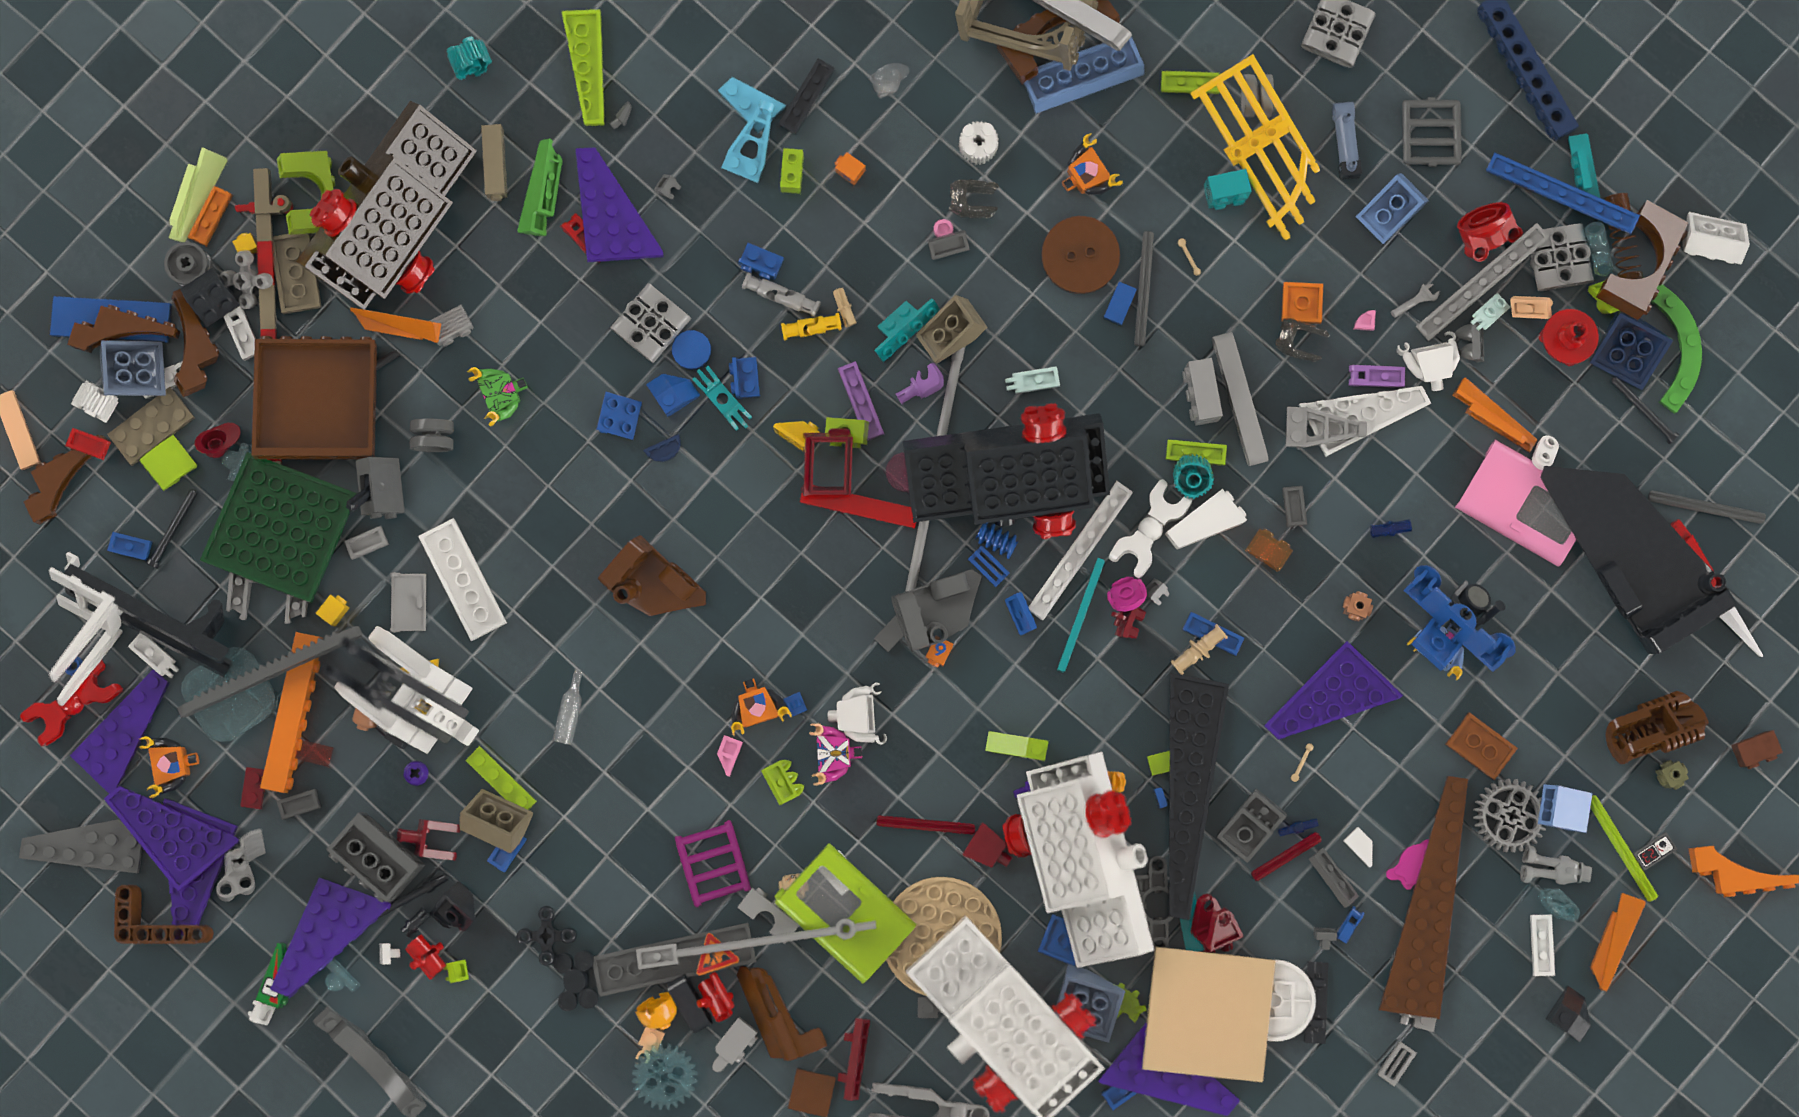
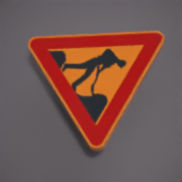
[696,933,739,976]

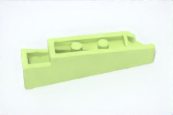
[169,148,227,242]

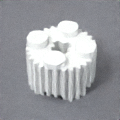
[959,121,998,165]
[71,380,119,422]

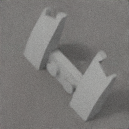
[226,573,308,624]

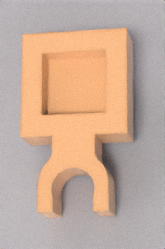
[635,1027,665,1064]

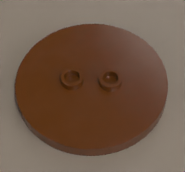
[1042,216,1120,294]

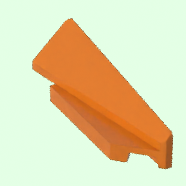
[1452,378,1537,453]
[1590,893,1646,991]

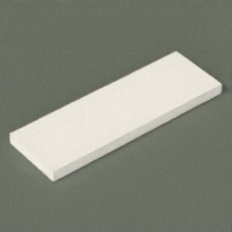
[418,518,507,641]

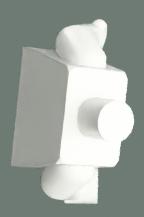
[1397,332,1460,391]
[828,683,887,745]

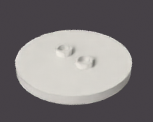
[1267,959,1316,1041]

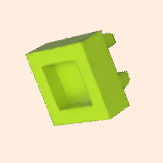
[444,960,469,983]

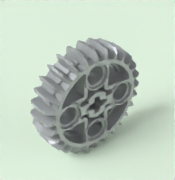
[1473,779,1546,853]

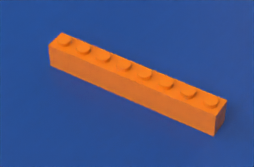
[260,632,323,793]

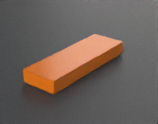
[188,186,233,247]

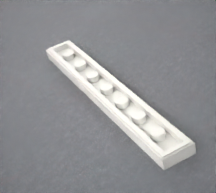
[1028,481,1133,621]

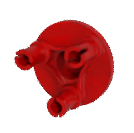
[1539,309,1599,366]

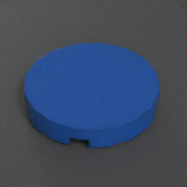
[672,330,711,370]

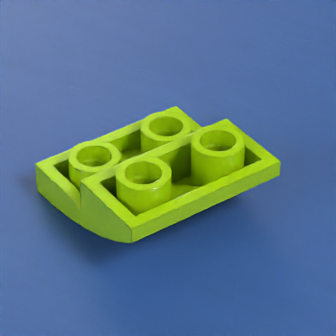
[140,435,197,491]

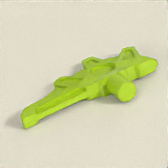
[1112,983,1146,1023]

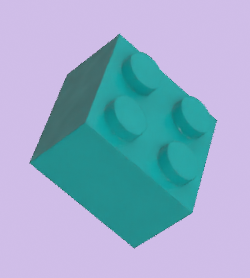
[1204,169,1252,210]

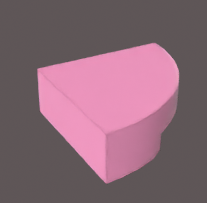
[1354,310,1376,331]

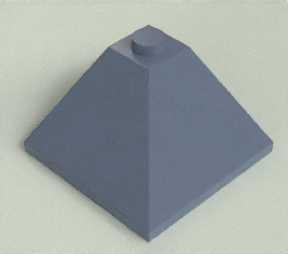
[100,341,166,396]
[1054,964,1125,1042]

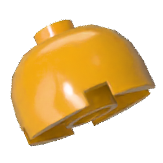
[635,992,677,1030]

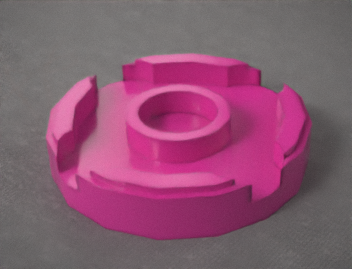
[1107,577,1147,612]

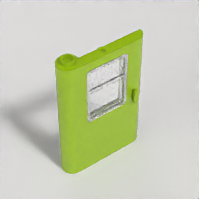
[774,843,916,983]

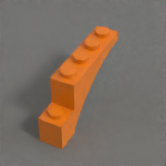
[1689,846,1799,897]

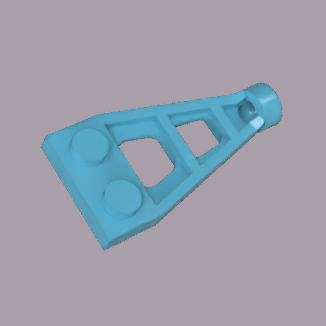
[721,99,775,183]

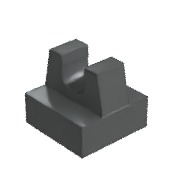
[654,174,681,199]
[1146,578,1169,606]
[1314,927,1337,950]

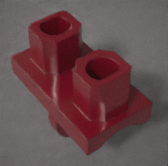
[1111,607,1146,639]

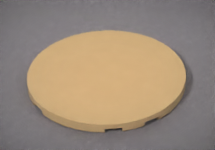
[886,877,1002,996]

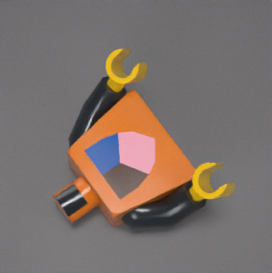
[1062,133,1123,195]
[731,679,792,736]
[139,736,199,798]

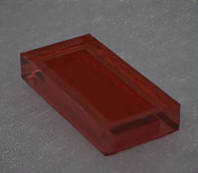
[295,740,334,767]

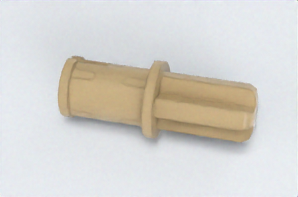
[833,288,857,328]

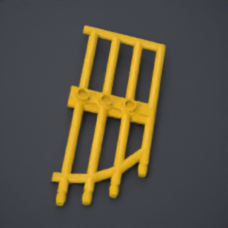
[1190,54,1320,240]

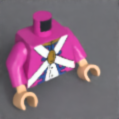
[809,723,862,786]

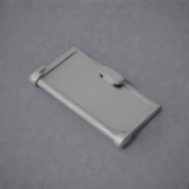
[390,572,426,633]

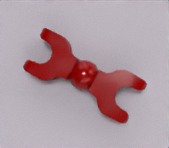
[20,660,123,747]

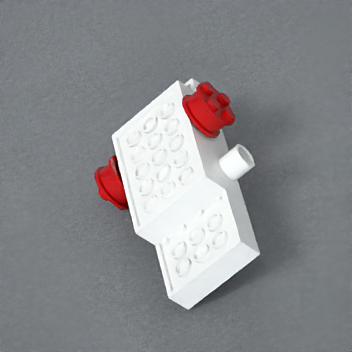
[1003,752,1154,968]
[906,916,1105,1117]

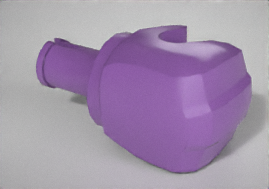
[896,363,944,404]

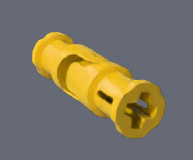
[781,313,842,340]

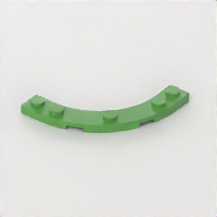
[1650,285,1702,414]

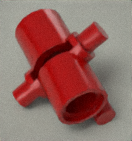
[405,934,447,980]
[697,972,735,1022]

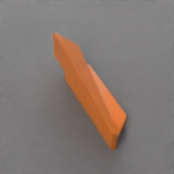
[350,307,441,343]

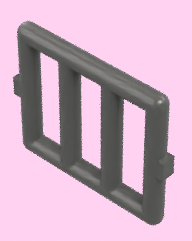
[1402,97,1462,167]

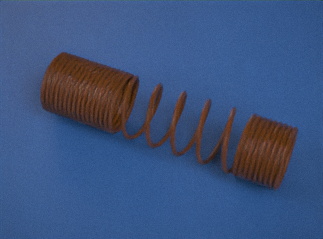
[1603,193,1644,279]

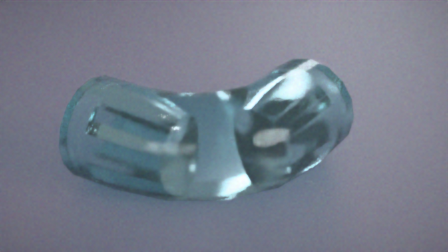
[1585,222,1614,277]

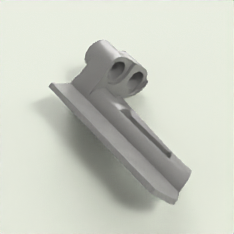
[216,829,266,902]

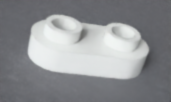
[1532,436,1559,470]

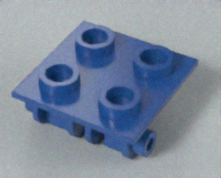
[596,392,642,440]

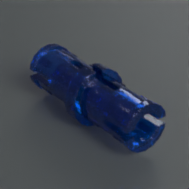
[1370,519,1412,538]

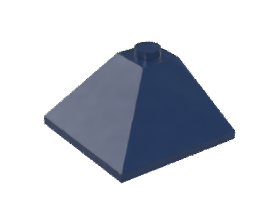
[1590,311,1673,390]

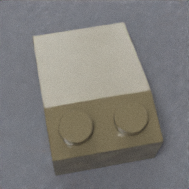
[916,295,988,363]

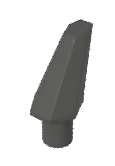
[610,101,632,130]

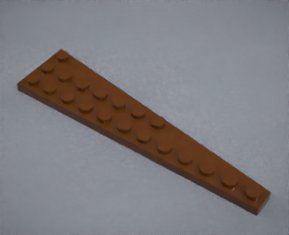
[1378,776,1468,1019]

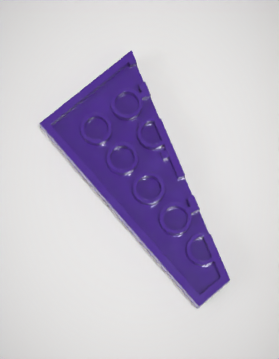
[70,669,170,794]

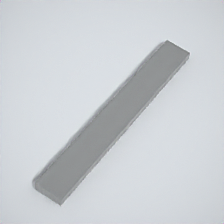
[1416,223,1550,341]

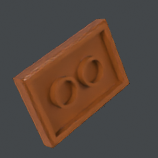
[1445,712,1518,780]

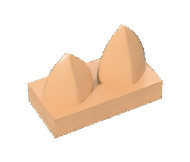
[1510,296,1553,319]

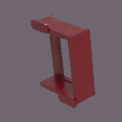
[801,428,853,496]

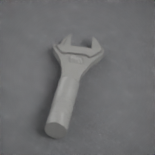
[1391,284,1440,318]

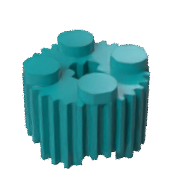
[447,36,492,80]
[1173,454,1214,499]

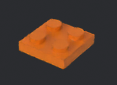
[1282,282,1323,324]

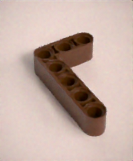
[114,885,214,944]

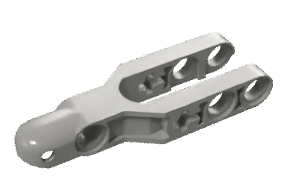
[869,1083,989,1117]

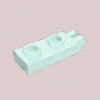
[1471,293,1510,331]
[1005,366,1060,394]

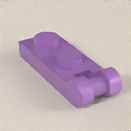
[1349,365,1405,388]

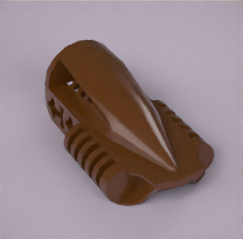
[1605,691,1709,764]

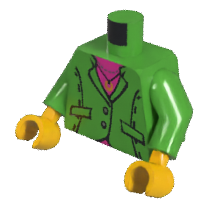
[467,367,528,426]

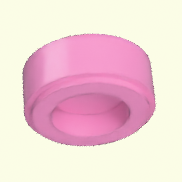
[934,219,953,237]

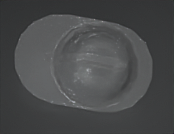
[869,63,909,98]

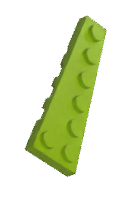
[562,10,605,126]

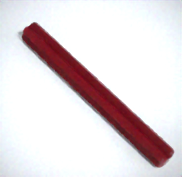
[876,815,975,835]

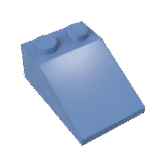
[1356,173,1429,244]

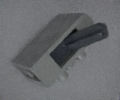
[346,457,405,519]

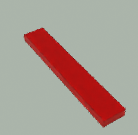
[800,485,916,529]

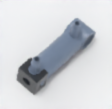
[1332,102,1362,180]

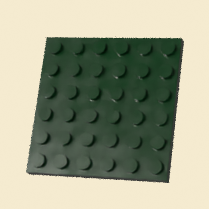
[200,452,357,604]

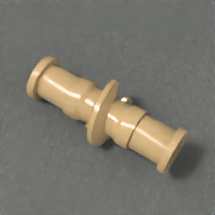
[1171,624,1228,675]

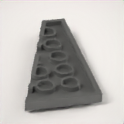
[19,819,143,873]

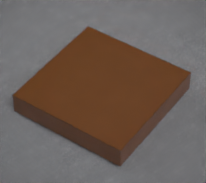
[788,1068,836,1117]

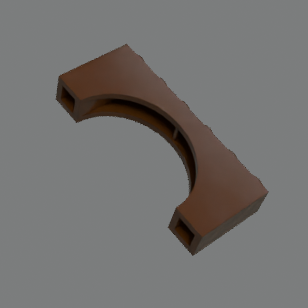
[997,0,1120,84]

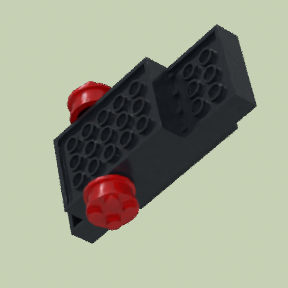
[902,403,1110,539]

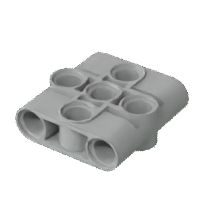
[1301,0,1375,67]
[1530,224,1594,291]
[610,283,691,363]

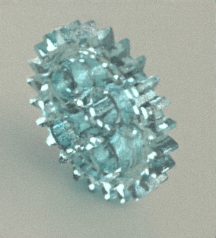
[632,1043,697,1110]

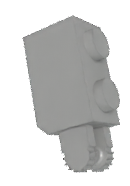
[712,1016,758,1073]

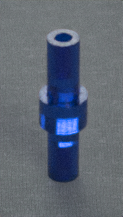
[1278,818,1319,837]

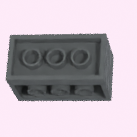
[326,813,425,903]

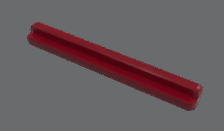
[1251,832,1322,881]

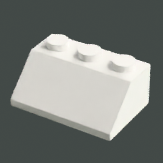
[1682,212,1750,264]

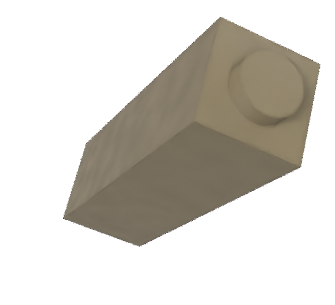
[481,124,507,201]

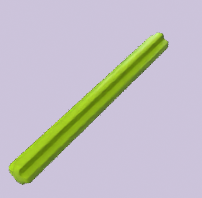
[1590,795,1658,902]

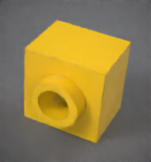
[232,233,257,255]

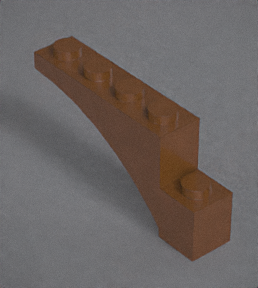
[172,289,219,397]
[67,304,181,353]
[23,435,108,525]

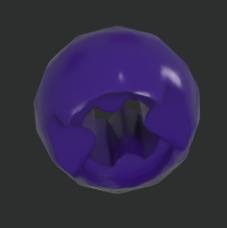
[403,761,429,786]

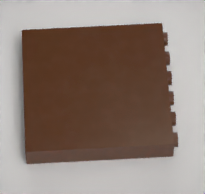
[252,336,377,459]

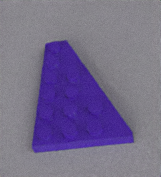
[575,147,663,262]
[1264,641,1403,740]
[1097,1021,1240,1116]

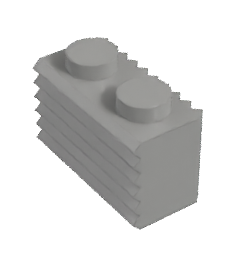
[430,305,474,346]

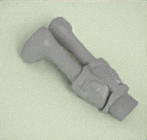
[1521,846,1592,885]

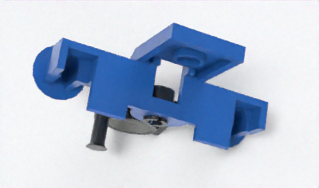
[1403,565,1516,672]

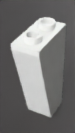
[1165,489,1247,550]

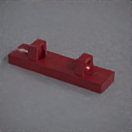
[838,1018,870,1101]

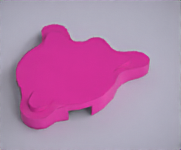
[1386,839,1429,890]

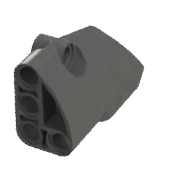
[891,569,982,651]

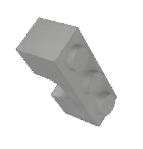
[737,887,799,944]

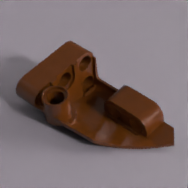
[598,535,706,616]

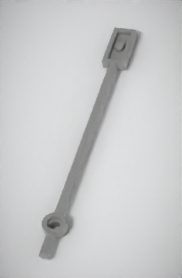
[636,919,876,969]

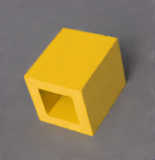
[316,595,350,627]

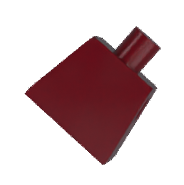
[962,822,1012,868]

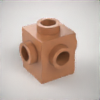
[1343,591,1373,621]

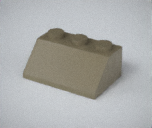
[460,789,533,853]

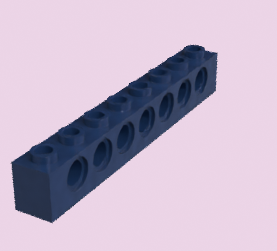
[1477,0,1579,142]

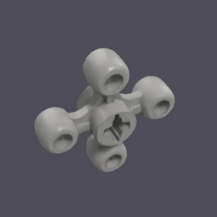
[220,250,273,309]

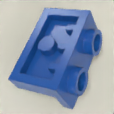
[738,243,784,280]
[729,357,760,399]

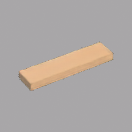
[0,390,41,470]

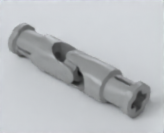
[742,272,820,318]

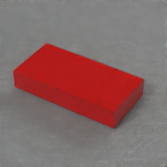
[65,428,111,460]

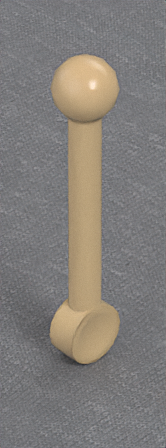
[1178,239,1201,276]
[1291,743,1313,782]

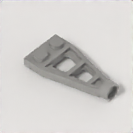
[1286,407,1367,448]

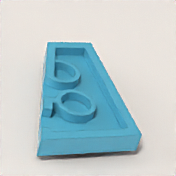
[718,77,786,133]

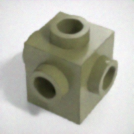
[1655,760,1689,790]

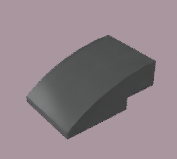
[1217,788,1287,863]

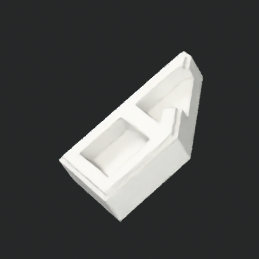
[1343,827,1372,868]

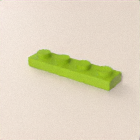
[465,746,537,810]

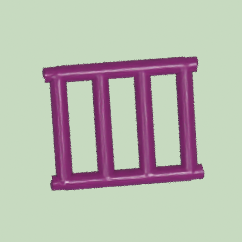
[674,820,751,907]

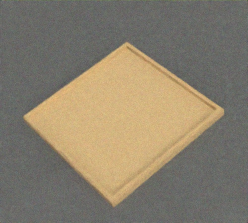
[1142,947,1276,1082]

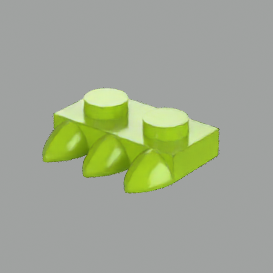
[761,760,804,805]

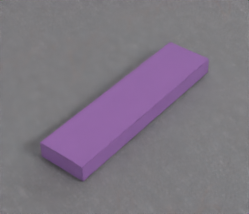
[838,361,884,441]

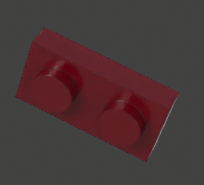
[240,767,265,809]

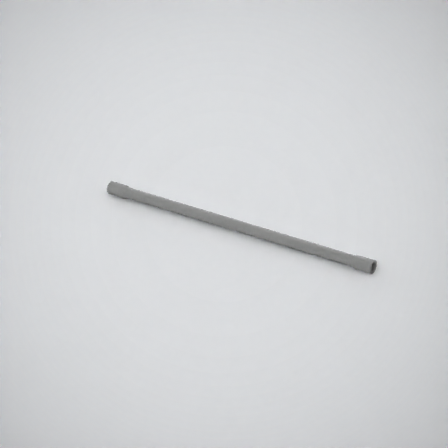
[905,347,965,592]

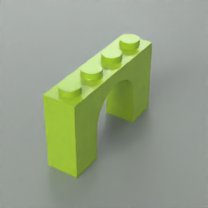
[277,151,335,235]

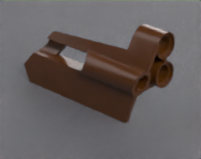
[737,965,828,1061]

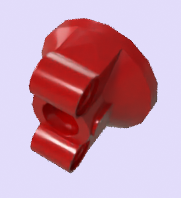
[1457,202,1523,262]

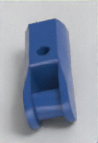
[1337,906,1365,944]

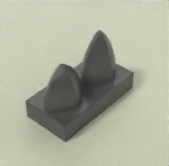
[1454,322,1484,363]

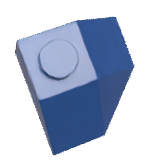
[646,374,700,417]

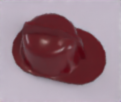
[195,423,241,458]

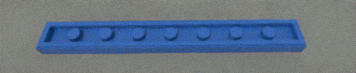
[1486,153,1640,234]

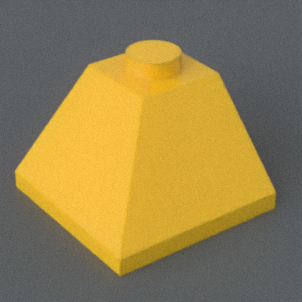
[773,421,820,452]

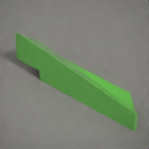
[517,139,562,236]

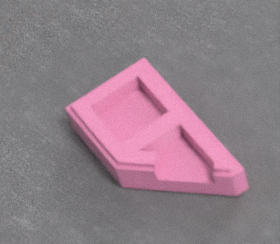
[717,735,743,777]

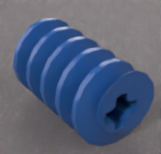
[975,523,1019,559]

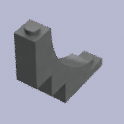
[313,1006,427,1117]

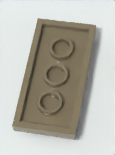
[273,233,322,314]
[107,387,195,466]

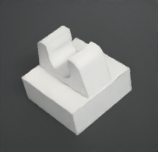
[380,943,400,964]
[248,1001,275,1026]

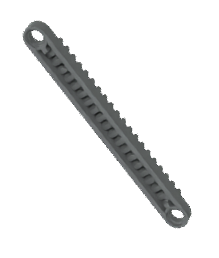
[177,626,363,718]

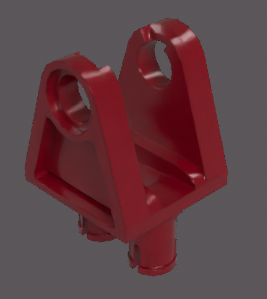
[397,819,460,861]
[1191,894,1243,953]

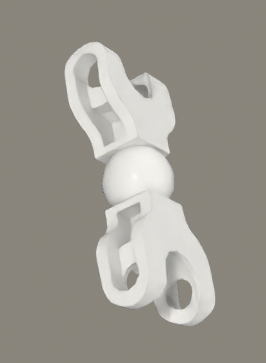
[1109,479,1193,579]

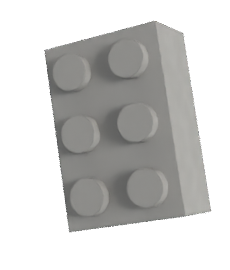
[1182,358,1223,426]

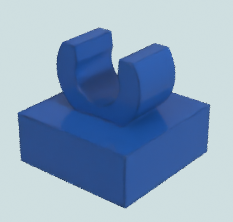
[783,692,807,718]

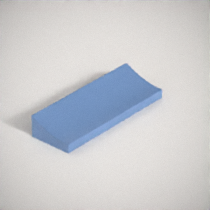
[1024,37,1144,113]

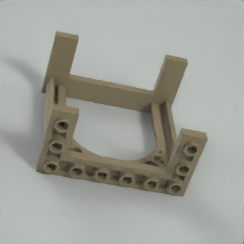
[955,0,1098,71]

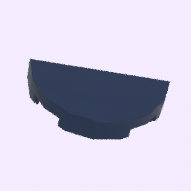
[643,434,681,462]

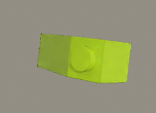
[985,731,1048,761]

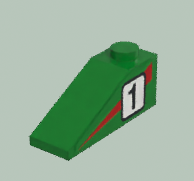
[256,942,289,1009]

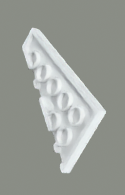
[1298,386,1431,457]

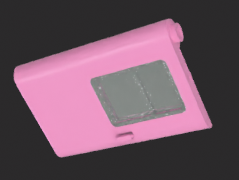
[1455,440,1576,567]

